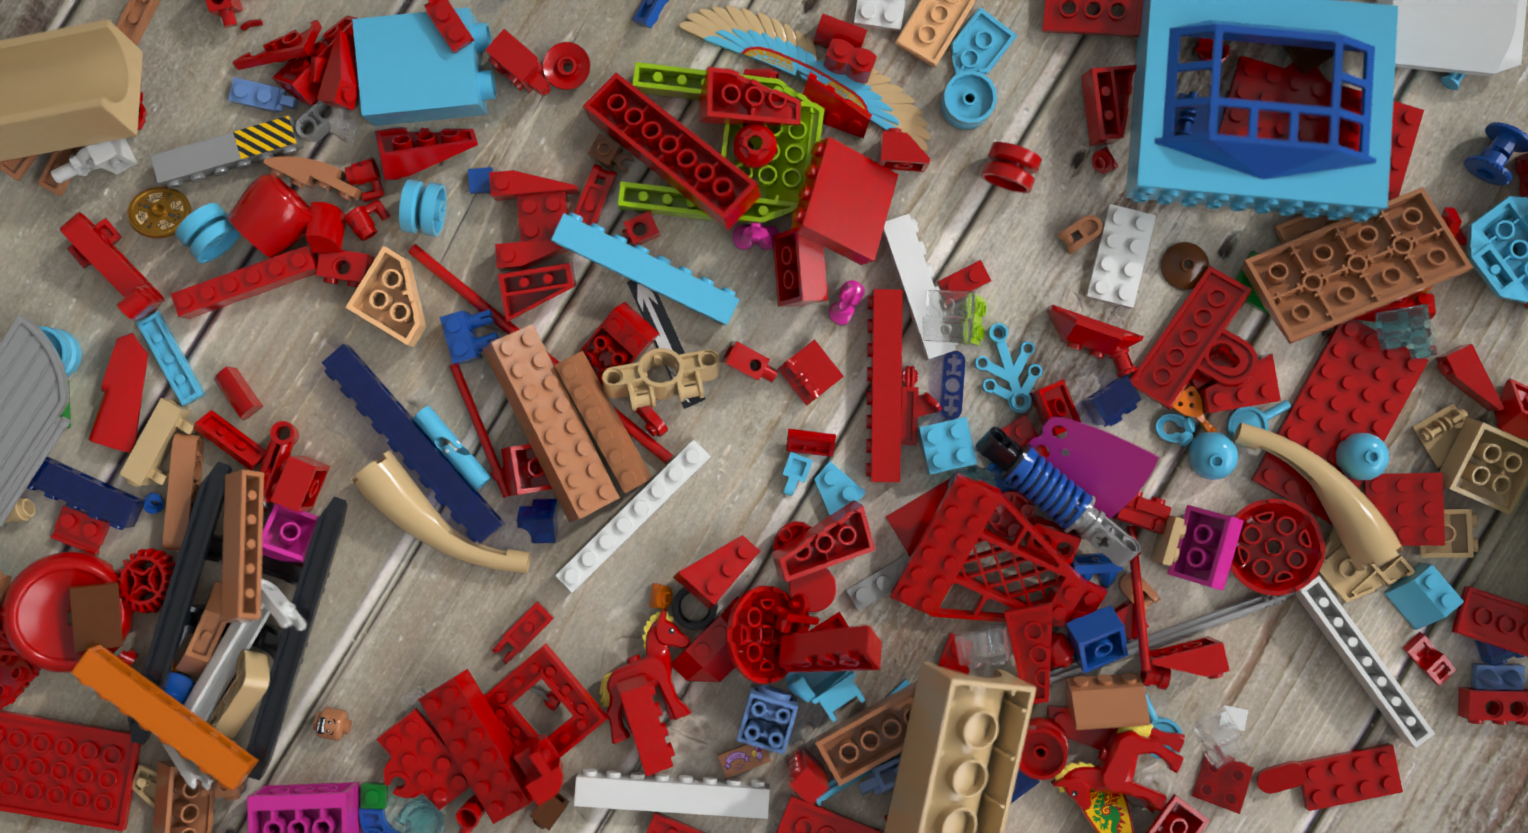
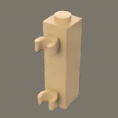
[119,398,197,487]

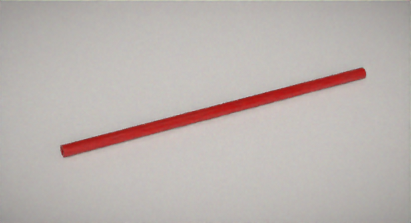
[408,244,673,464]

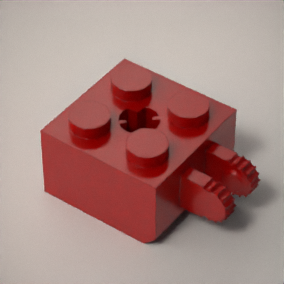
[485,29,551,96]

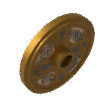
[127,187,192,239]

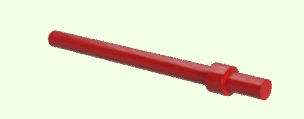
[449,364,508,498]
[1126,526,1151,672]

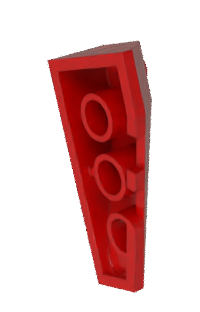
[272,15,358,106]
[699,67,801,126]
[375,127,478,180]
[1494,378,1528,439]

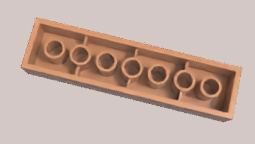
[483,324,620,523]

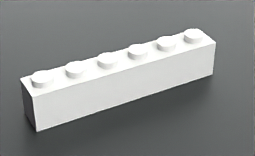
[882,214,958,361]

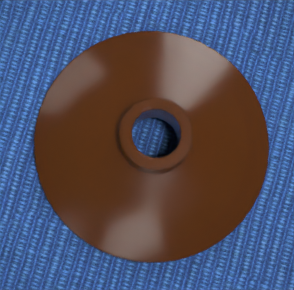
[1161,242,1209,290]

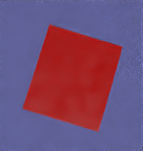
[886,475,991,557]

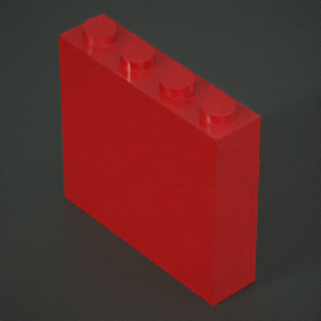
[790,137,899,265]

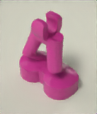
[733,223,779,251]
[829,280,865,326]

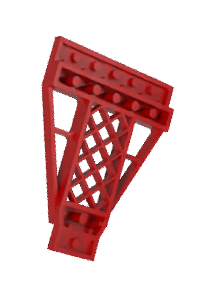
[890,473,1107,627]

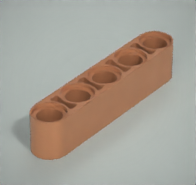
[163,433,204,551]

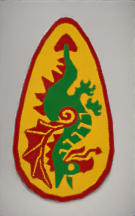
[1082,789,1134,833]

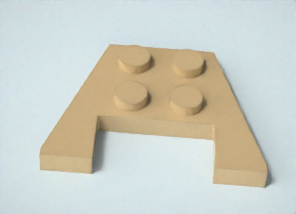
[1318,527,1415,603]

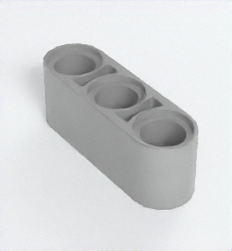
[295,96,359,142]

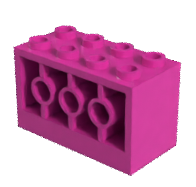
[247,782,361,833]

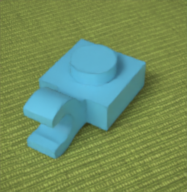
[782,452,813,496]

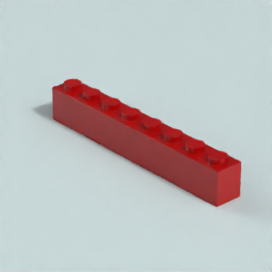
[865,289,903,482]

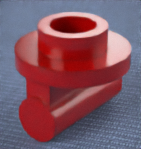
[1092,146,1119,174]

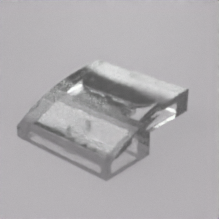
[922,290,975,343]

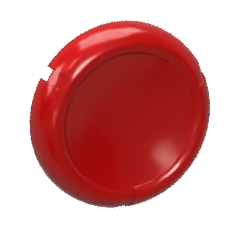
[1,552,134,673]

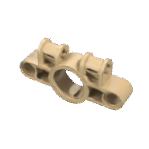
[602,348,719,411]

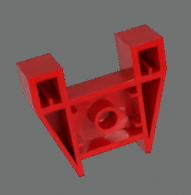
[489,170,580,272]

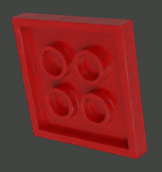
[1364,473,1445,546]

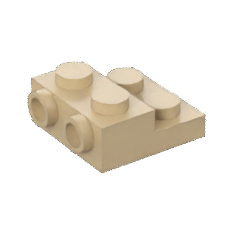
[1420,508,1478,558]

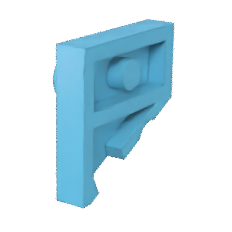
[814,461,866,515]

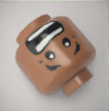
[313,707,352,741]

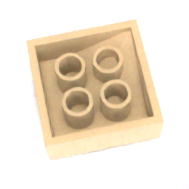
[1439,417,1528,515]

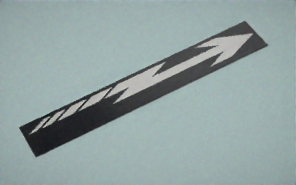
[627,280,706,409]

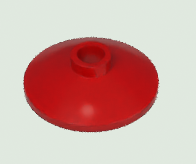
[543,42,591,90]

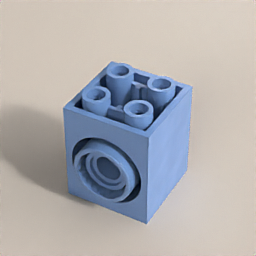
[737,684,798,755]

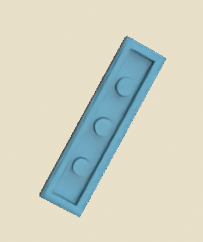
[136,311,206,406]

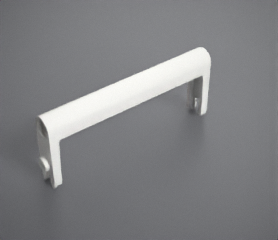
[162,579,306,790]

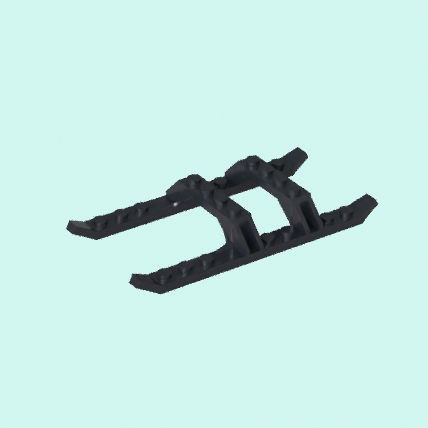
[128,462,348,781]

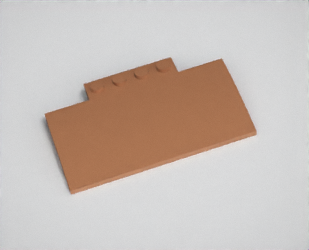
[1241,187,1473,344]

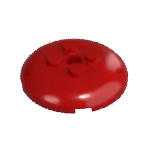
[1230,498,1325,596]
[726,586,795,684]

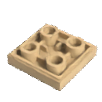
[1150,516,1186,566]

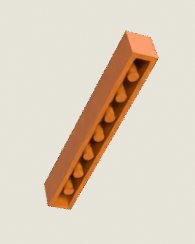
[72,645,259,791]

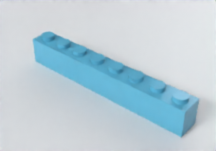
[551,212,740,325]

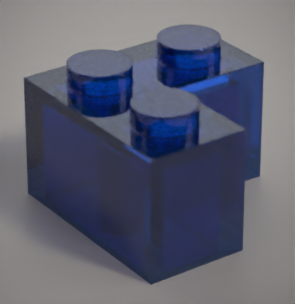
[1081,375,1142,427]

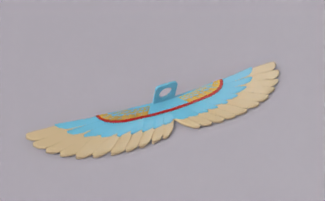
[679,6,930,152]

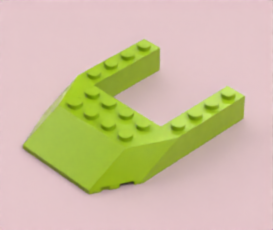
[618,62,824,223]

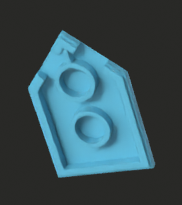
[951,7,1018,75]

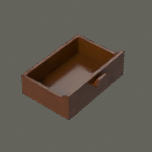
[67,581,123,652]

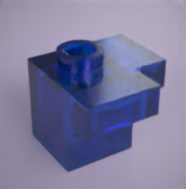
[517,499,558,544]

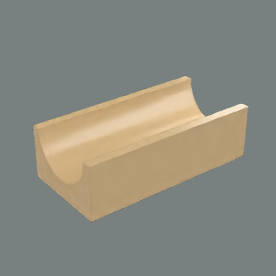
[0,19,143,161]
[884,661,1036,833]

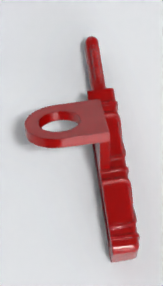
[901,366,942,446]

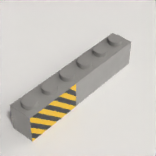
[150,116,304,189]

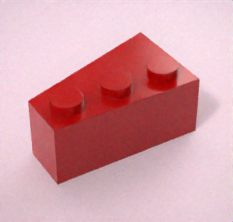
[1081,64,1137,146]
[1198,353,1281,414]

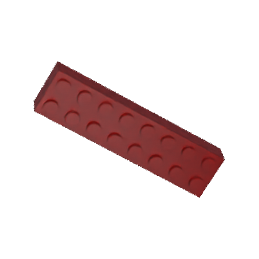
[583,73,761,231]

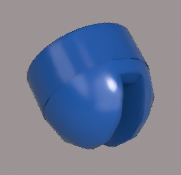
[143,492,164,514]

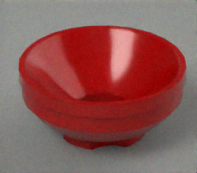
[733,124,777,169]

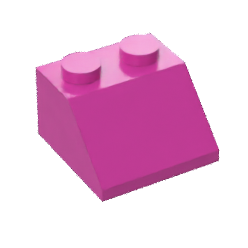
[262,503,319,563]

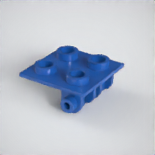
[1174,91,1225,136]

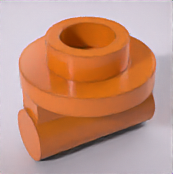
[649,583,673,609]

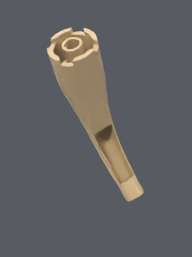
[1233,422,1404,571]
[350,450,531,574]

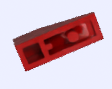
[317,30,359,111]
[1436,344,1505,411]

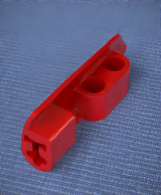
[88,333,149,453]

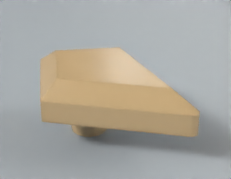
[132,764,157,808]

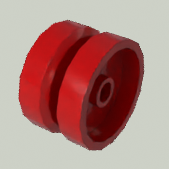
[980,142,1042,194]
[1019,717,1069,780]

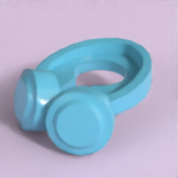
[1156,414,1195,447]

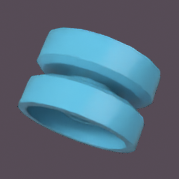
[940,70,997,130]
[399,179,447,237]
[175,203,241,263]
[38,326,82,378]

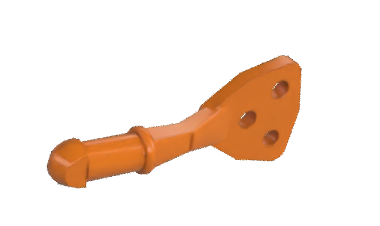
[1172,386,1218,433]

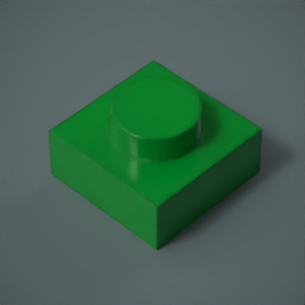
[361,782,388,809]

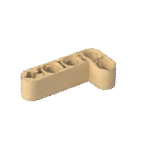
[208,649,270,739]

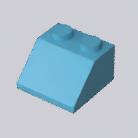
[1384,562,1464,630]

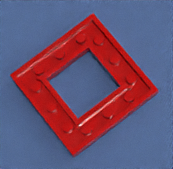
[484,643,609,757]

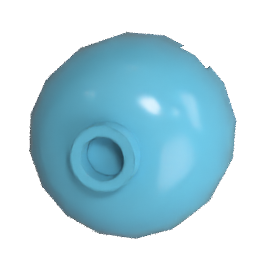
[1188,432,1238,480]
[1336,433,1389,481]

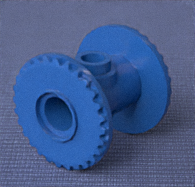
[1464,122,1528,186]

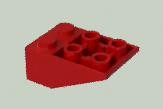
[578,302,660,385]

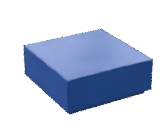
[468,167,493,194]

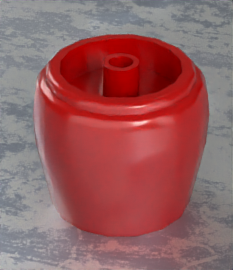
[227,174,313,258]

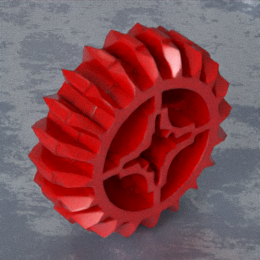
[116,548,176,614]

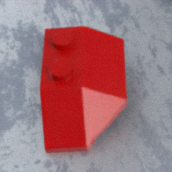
[1047,304,1144,359]
[672,596,739,682]

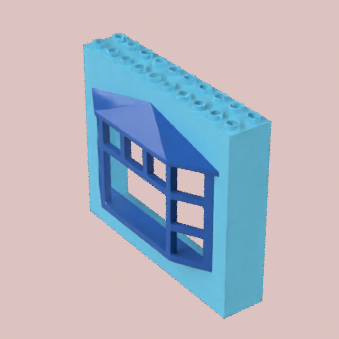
[1126,0,1398,222]

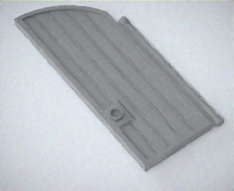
[0,315,71,528]

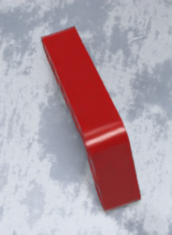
[59,212,165,320]

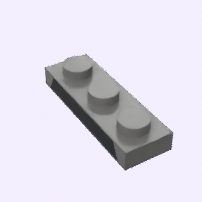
[846,553,910,611]

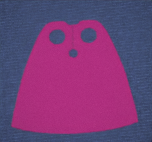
[1029,417,1160,519]

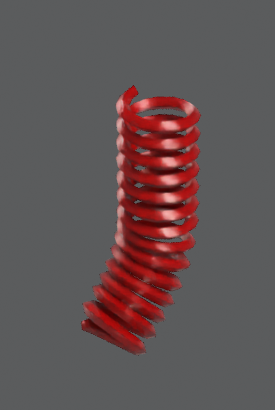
[239,19,263,31]

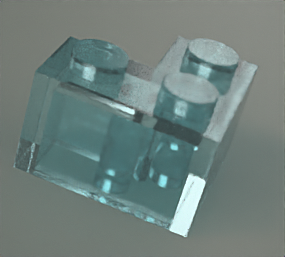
[1375,304,1438,359]

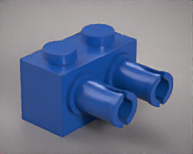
[440,309,500,365]

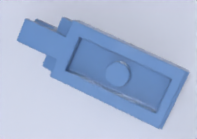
[228,77,298,113]

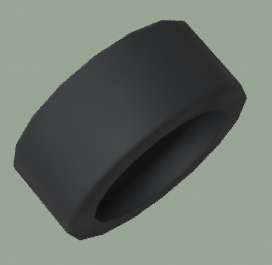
[672,587,718,631]

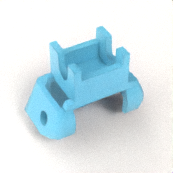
[785,671,865,722]

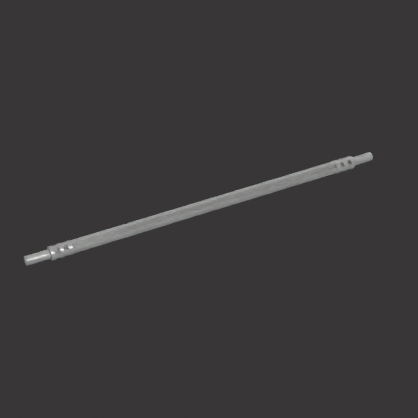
[1050,592,1296,685]

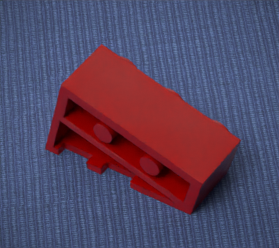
[498,262,577,322]
[673,535,760,609]

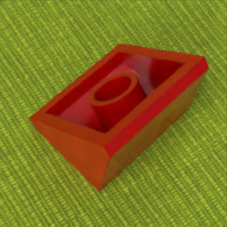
[1029,379,1082,436]

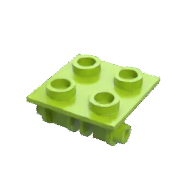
[958,292,987,346]

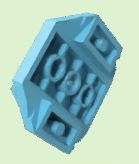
[1467,196,1528,303]

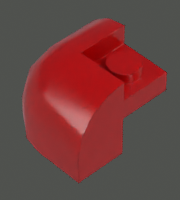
[513,734,564,806]

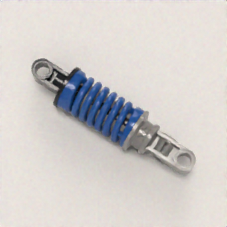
[976,427,1141,567]

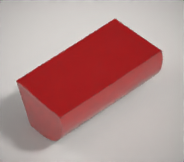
[813,13,868,49]
[305,202,346,253]
[214,366,263,420]

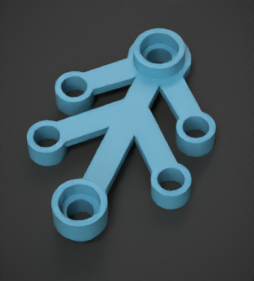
[974,323,1043,413]

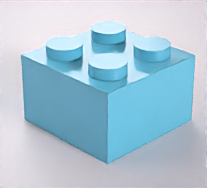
[917,417,977,475]

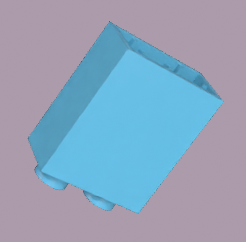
[352,7,497,126]

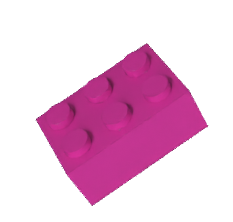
[1167,505,1244,591]

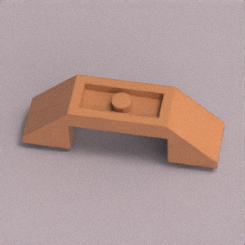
[175,580,227,677]

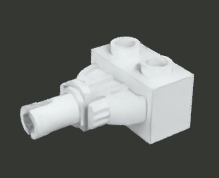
[51,138,138,184]

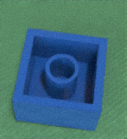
[1066,605,1128,673]

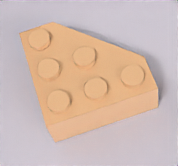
[345,246,427,347]

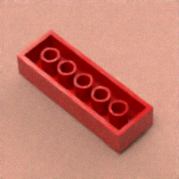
[418,669,534,824]

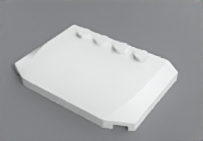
[1375,0,1527,77]

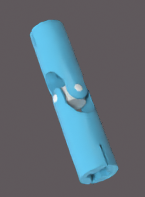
[413,405,492,491]

